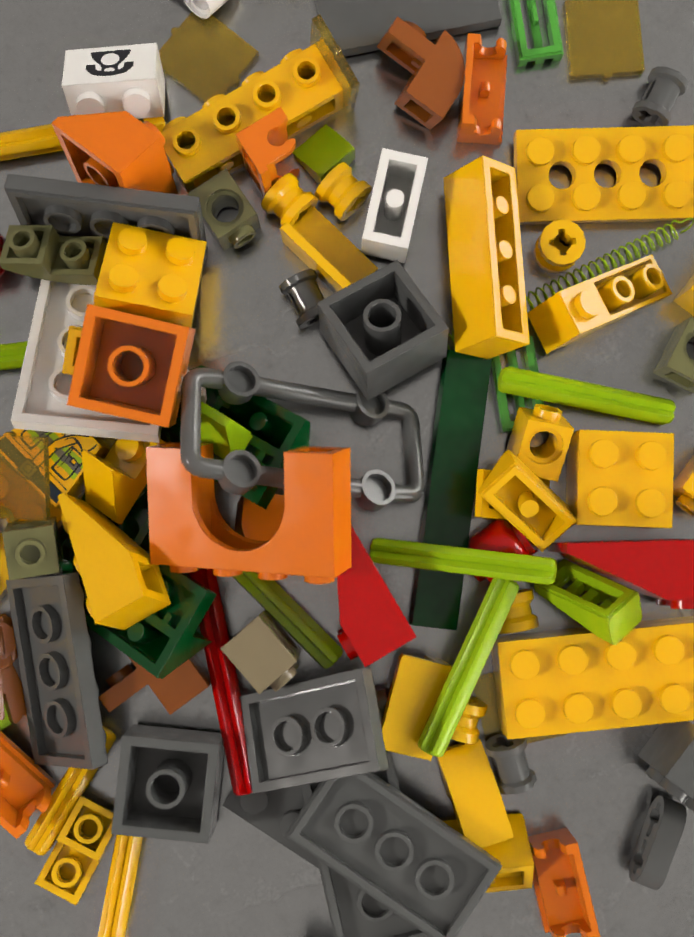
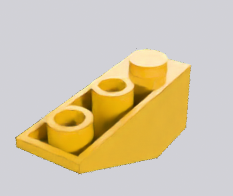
[527,254,672,354]
[58,493,171,630]

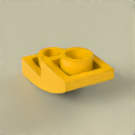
[436,739,514,848]
[34,795,114,905]

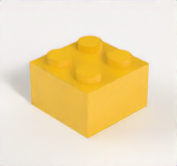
[94,222,207,328]
[566,429,674,528]

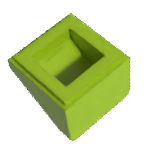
[292,124,355,184]
[201,401,253,459]

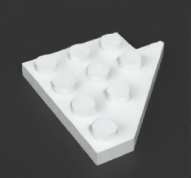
[11,279,207,443]

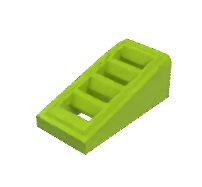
[534,559,642,645]

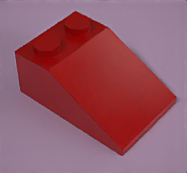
[337,525,416,667]
[548,539,694,609]

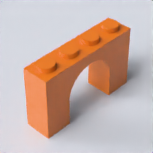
[146,442,352,584]

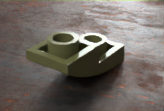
[0,225,107,285]

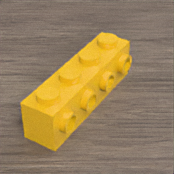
[161,44,343,193]
[443,155,530,359]

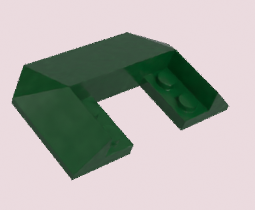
[59,365,310,679]

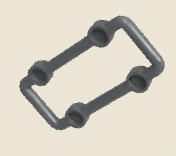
[180,361,425,512]

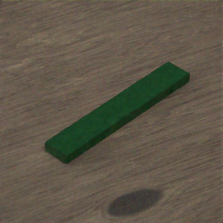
[409,350,492,630]

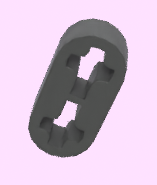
[629,795,687,890]

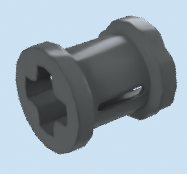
[632,66,688,127]
[279,269,324,329]
[485,733,537,795]

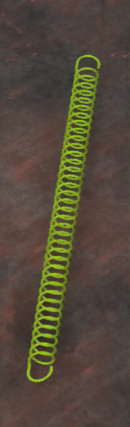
[447,218,694,350]

